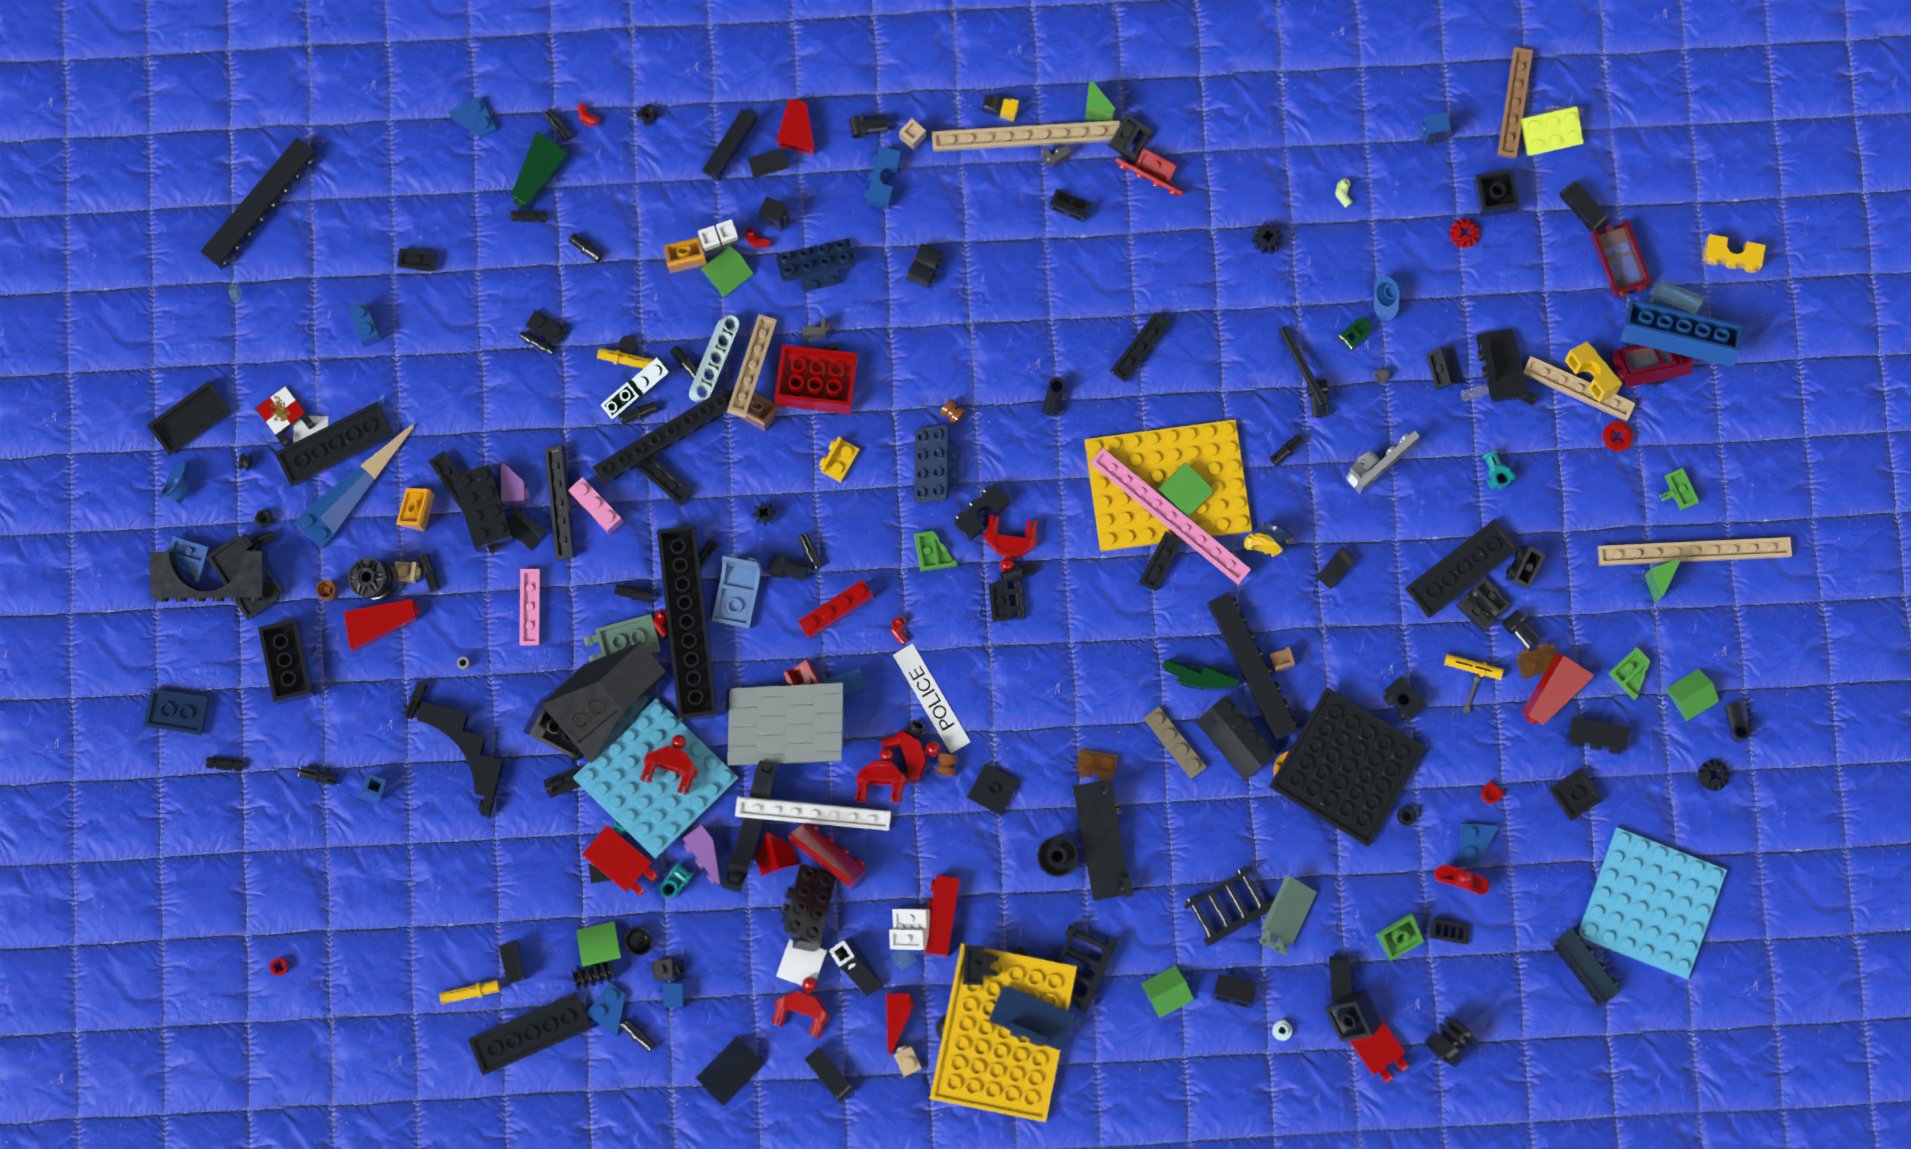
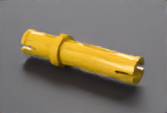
[597,347,654,369]
[1444,653,1503,680]
[440,980,500,1005]

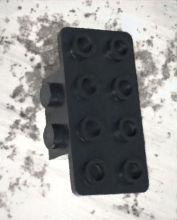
[1476,329,1529,402]
[780,864,836,944]

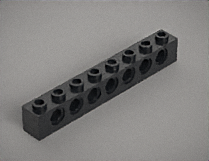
[593,390,730,487]

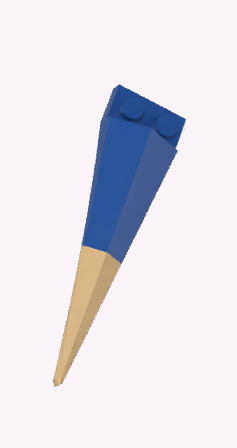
[294,424,414,549]

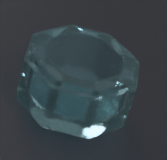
[228,283,242,303]

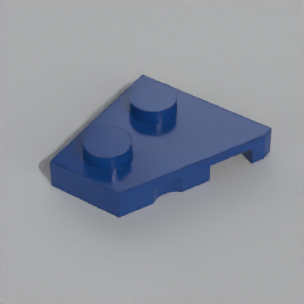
[1459,824,1498,864]

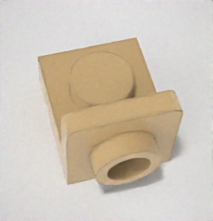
[395,561,421,584]
[894,1045,922,1077]

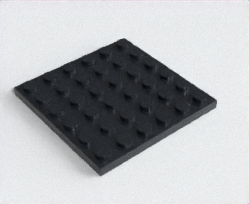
[1268,687,1426,847]

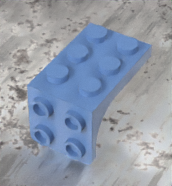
[711,554,762,629]

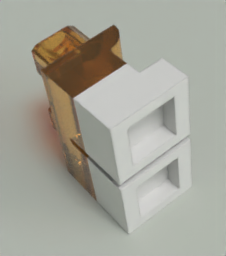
[698,219,738,254]

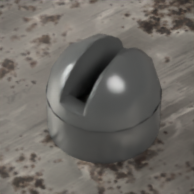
[1374,367,1390,384]

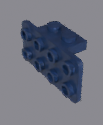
[776,239,855,292]
[914,425,960,504]
[989,985,1075,1050]

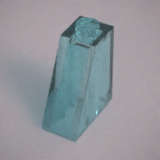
[1649,280,1705,314]

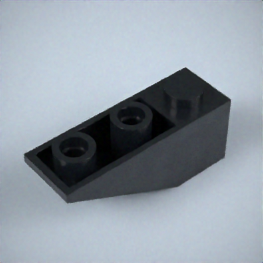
[829,937,883,996]

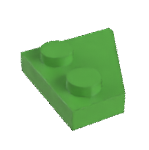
[914,531,957,572]
[1608,647,1650,700]

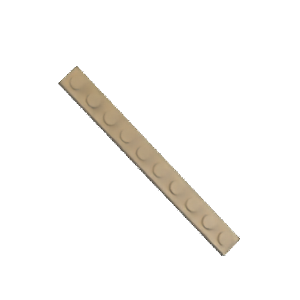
[932,121,1120,152]
[1597,537,1792,566]

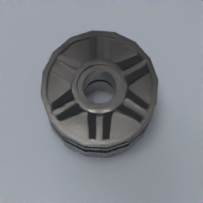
[348,557,399,601]
[1037,836,1079,878]
[1425,1015,1478,1068]

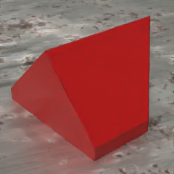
[756,832,798,877]

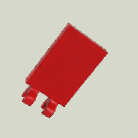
[582,825,658,897]
[1348,1016,1409,1083]

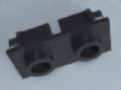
[543,767,581,798]

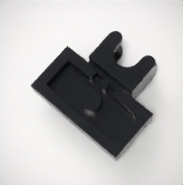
[963,945,999,985]

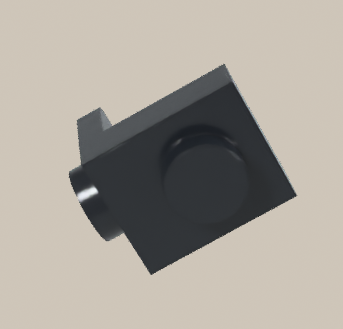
[652,959,684,981]

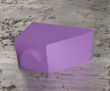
[501,464,530,505]

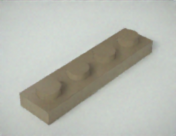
[1144,707,1207,780]

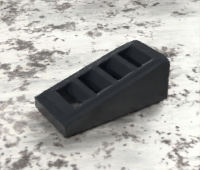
[1429,919,1470,945]

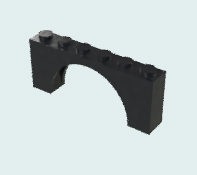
[150,551,268,602]

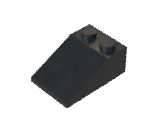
[523,698,582,760]

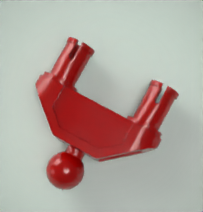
[983,515,1039,571]
[880,730,941,784]
[640,735,698,795]
[855,748,908,803]
[1434,865,1489,896]
[771,976,830,1039]

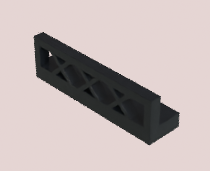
[702,109,758,182]

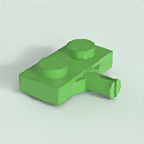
[1659,468,1699,511]

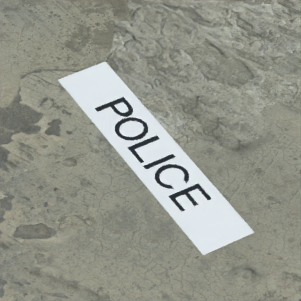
[893,643,970,753]

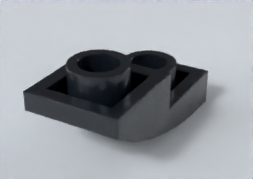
[1316,546,1356,590]

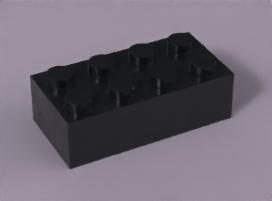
[452,464,513,552]
[258,618,315,705]

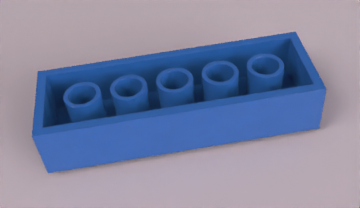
[1620,299,1743,367]

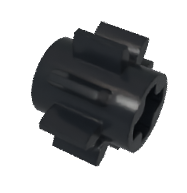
[752,502,776,527]

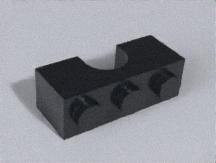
[954,484,1011,542]

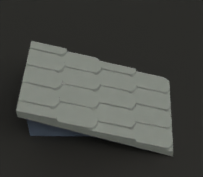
[727,683,845,766]

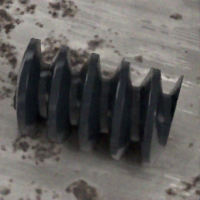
[572,960,615,990]

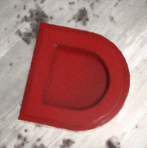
[1481,780,1505,804]

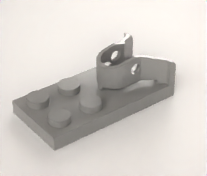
[1346,431,1420,494]

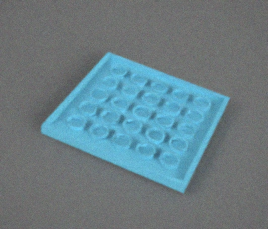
[573,698,738,859]
[1578,827,1727,980]

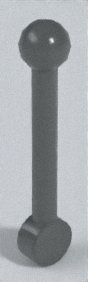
[1462,675,1481,714]

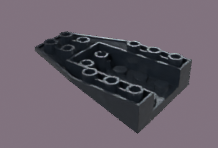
[539,642,666,763]

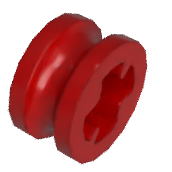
[269,958,289,976]

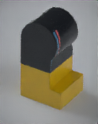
[981,95,1019,122]

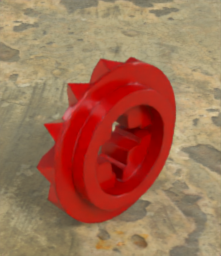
[1450,218,1480,248]
[1602,421,1633,452]

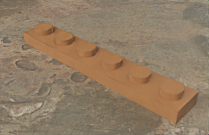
[1497,47,1533,159]

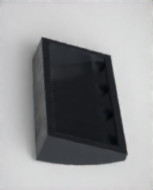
[147,381,232,456]

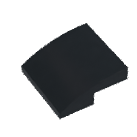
[1456,577,1512,632]

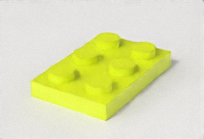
[1521,106,1583,156]

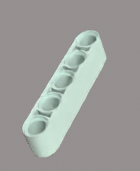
[689,315,739,402]

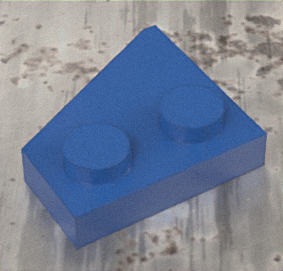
[448,97,497,138]
[169,536,211,582]
[586,983,626,1037]

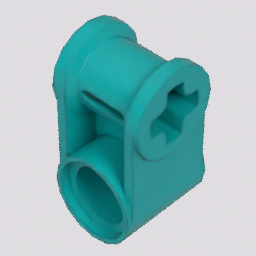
[660,862,695,900]

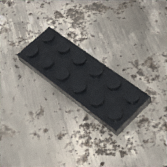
[274,402,394,487]
[1404,519,1518,619]
[468,992,592,1076]

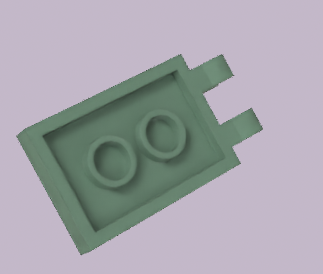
[584,614,661,662]
[1259,875,1317,956]

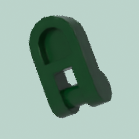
[1337,318,1371,352]

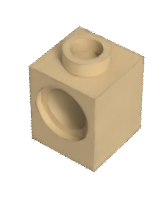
[899,119,926,150]

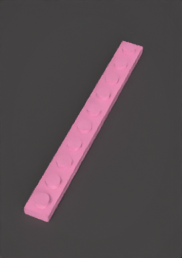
[1090,448,1251,585]

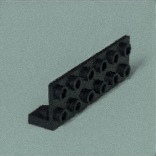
[1072,779,1134,901]

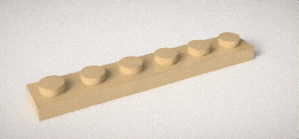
[727,314,777,418]
[1524,356,1635,422]

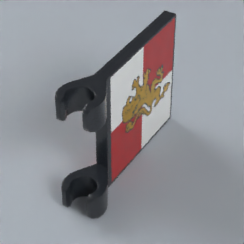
[255,386,315,447]

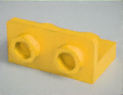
[819,436,860,483]

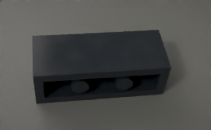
[1566,717,1630,755]

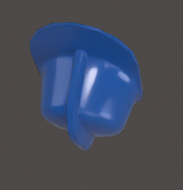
[1374,276,1404,321]
[158,462,189,504]

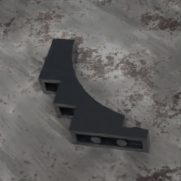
[415,702,504,818]
[722,760,778,893]

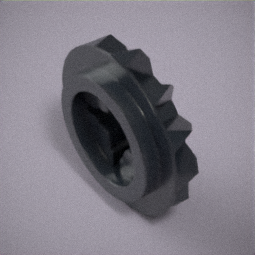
[1698,760,1730,791]

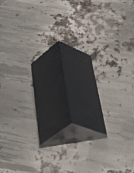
[696,1036,765,1106]

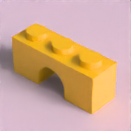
[1702,234,1766,273]
[1565,341,1622,403]

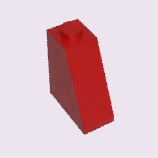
[777,98,815,155]

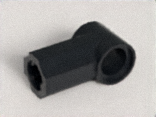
[849,115,888,139]
[1042,377,1066,417]
[1307,379,1329,418]
[768,555,809,581]
[1502,610,1540,650]
[1724,702,1751,743]

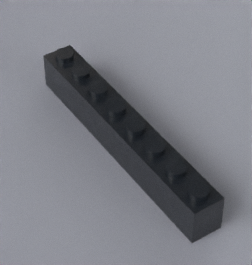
[200,137,317,270]
[1207,592,1299,742]

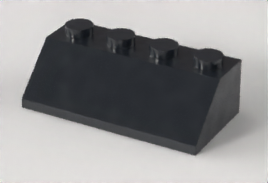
[1196,695,1276,781]
[1550,928,1620,1006]

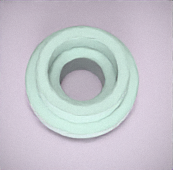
[1272,1021,1292,1041]

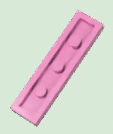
[520,569,540,646]

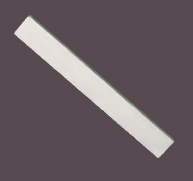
[735,796,891,831]

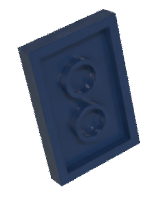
[144,688,209,736]

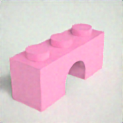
[568,477,623,535]

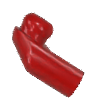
[577,103,599,127]
[745,228,770,248]
[653,609,669,639]
[891,616,909,646]

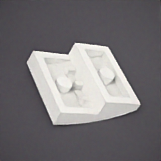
[889,908,930,950]
[777,939,827,985]

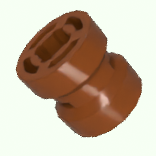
[939,399,966,425]
[316,580,338,602]
[936,753,958,776]

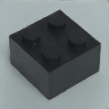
[1473,169,1520,217]

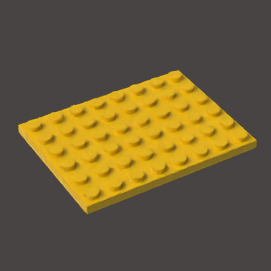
[1084,420,1252,552]
[930,943,1077,1122]

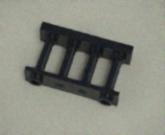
[1183,866,1273,948]
[1057,922,1118,1013]

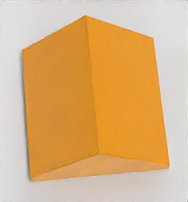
[663,237,706,273]
[396,488,435,532]

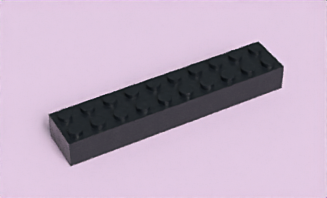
[657,525,719,722]

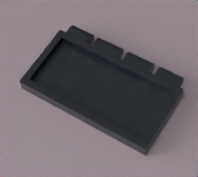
[206,534,284,620]

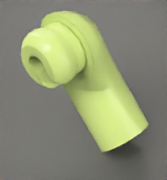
[1335,179,1353,208]

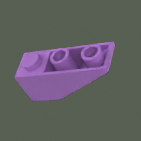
[683,825,721,886]

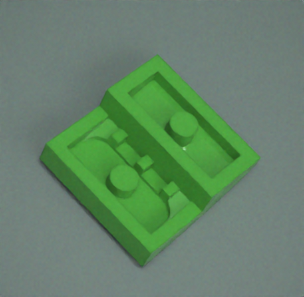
[1158,462,1214,517]
[576,921,621,966]

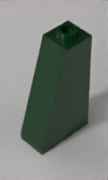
[511,131,569,210]

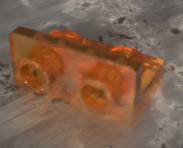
[1515,642,1555,680]
[1076,749,1118,780]

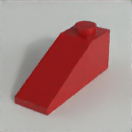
[886,993,914,1055]

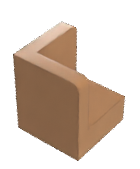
[1269,646,1295,673]

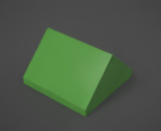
[1085,81,1116,122]
[701,246,754,298]
[1644,560,1680,602]
[1666,669,1719,722]
[1375,913,1424,961]
[1141,965,1194,1018]

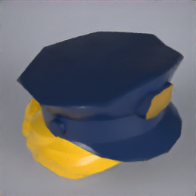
[1244,522,1294,557]

